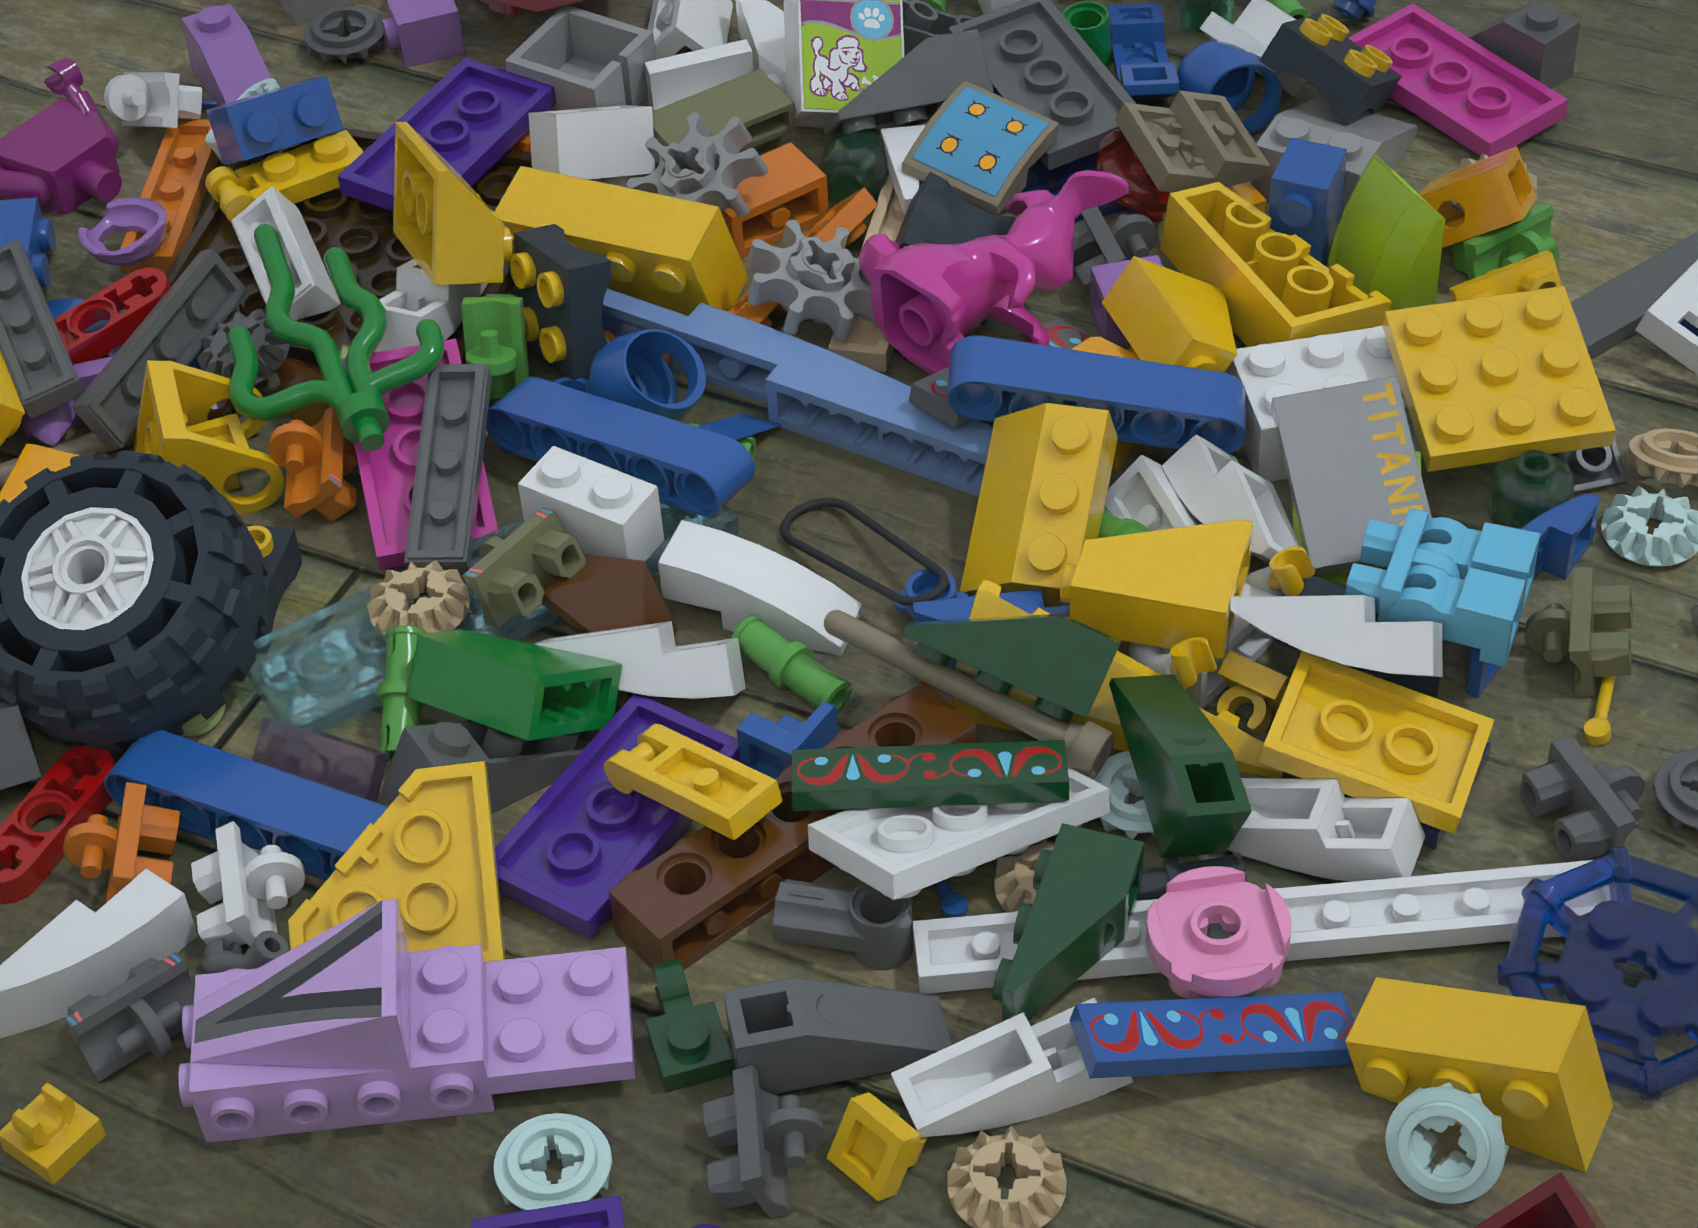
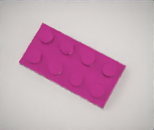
[1348,3,1568,157]
[342,339,500,570]

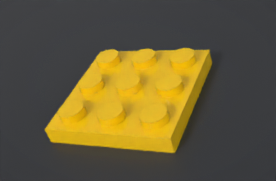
[1383,286,1616,472]

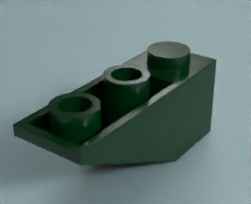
[902,613,1122,722]
[1109,674,1252,858]
[992,823,1144,1022]

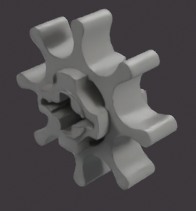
[626,112,768,218]
[746,220,876,341]

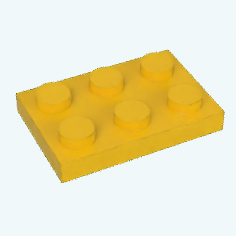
[1258,651,1495,834]

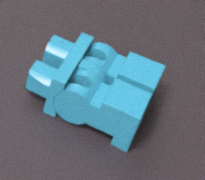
[1345,508,1541,667]

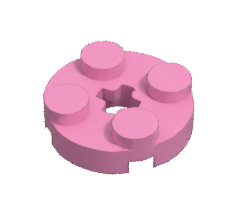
[1146,866,1291,999]

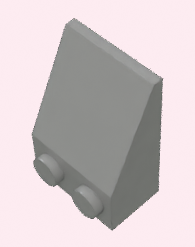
[1253,98,1418,217]

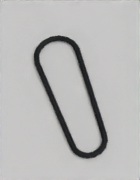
[780,498,949,606]

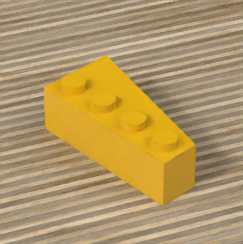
[494,166,749,316]
[1160,182,1392,347]

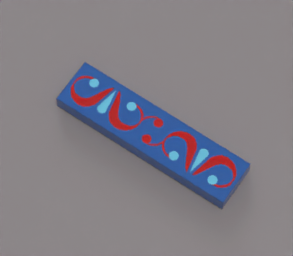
[1069,992,1355,1079]

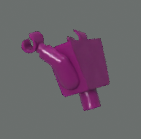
[0,58,122,214]

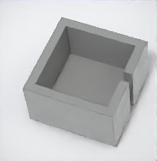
[505,5,656,111]

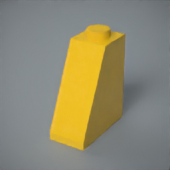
[1101,256,1237,373]
[1060,519,1253,659]

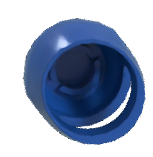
[1177,39,1282,134]
[589,329,706,419]

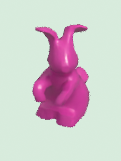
[859,170,1129,375]

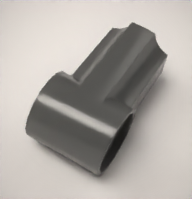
[772,879,914,970]

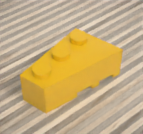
[1345,977,1613,1173]

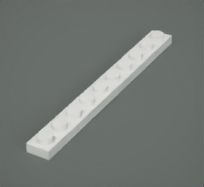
[913,859,1625,994]

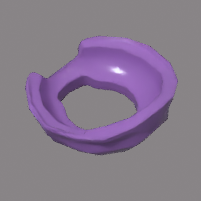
[78,197,168,266]

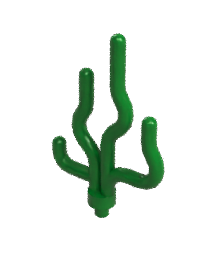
[227,224,445,452]

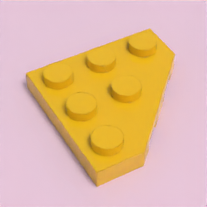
[288,761,506,962]

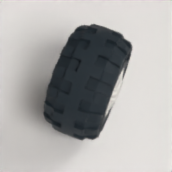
[0,450,270,752]

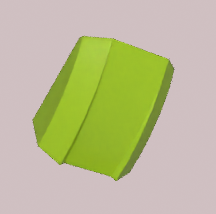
[1327,153,1445,311]

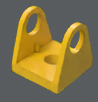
[133,360,284,516]

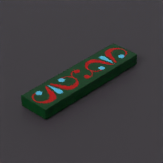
[792,740,1069,812]

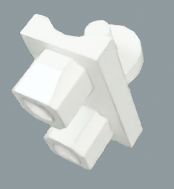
[104,72,202,128]
[191,821,305,950]

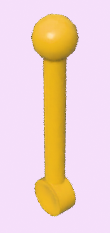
[1584,676,1616,746]

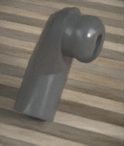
[200,931,289,974]

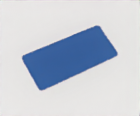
[698,413,781,440]

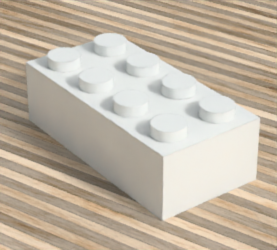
[1228,326,1423,482]

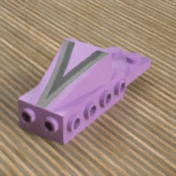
[178,899,636,1143]

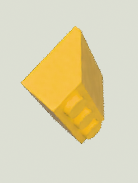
[393,122,512,285]
[960,403,1118,607]

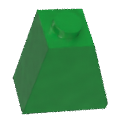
[409,629,622,741]

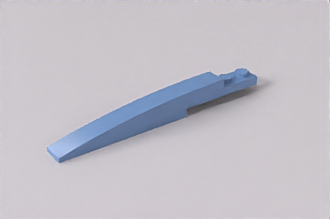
[602,288,993,497]

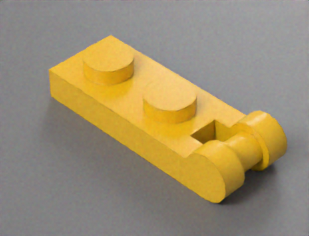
[205,130,363,221]
[603,724,782,840]

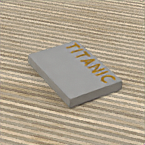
[1271,375,1432,576]

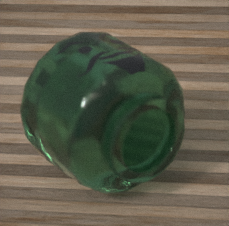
[818,130,889,205]
[1488,450,1575,529]

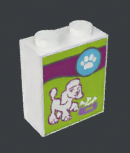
[784,0,904,130]

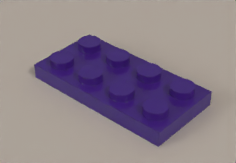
[338,57,556,212]
[495,693,741,939]

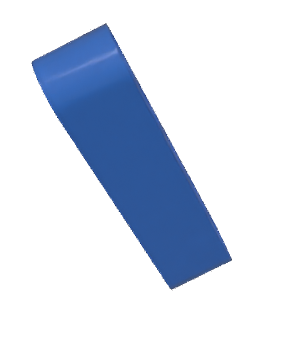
[947,336,1246,453]
[486,377,755,517]
[104,730,388,881]

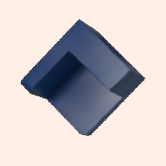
[736,701,839,779]

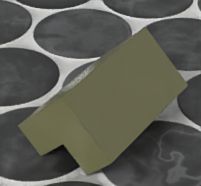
[652,69,796,168]

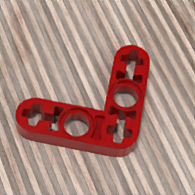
[55,267,171,364]
[0,745,115,904]

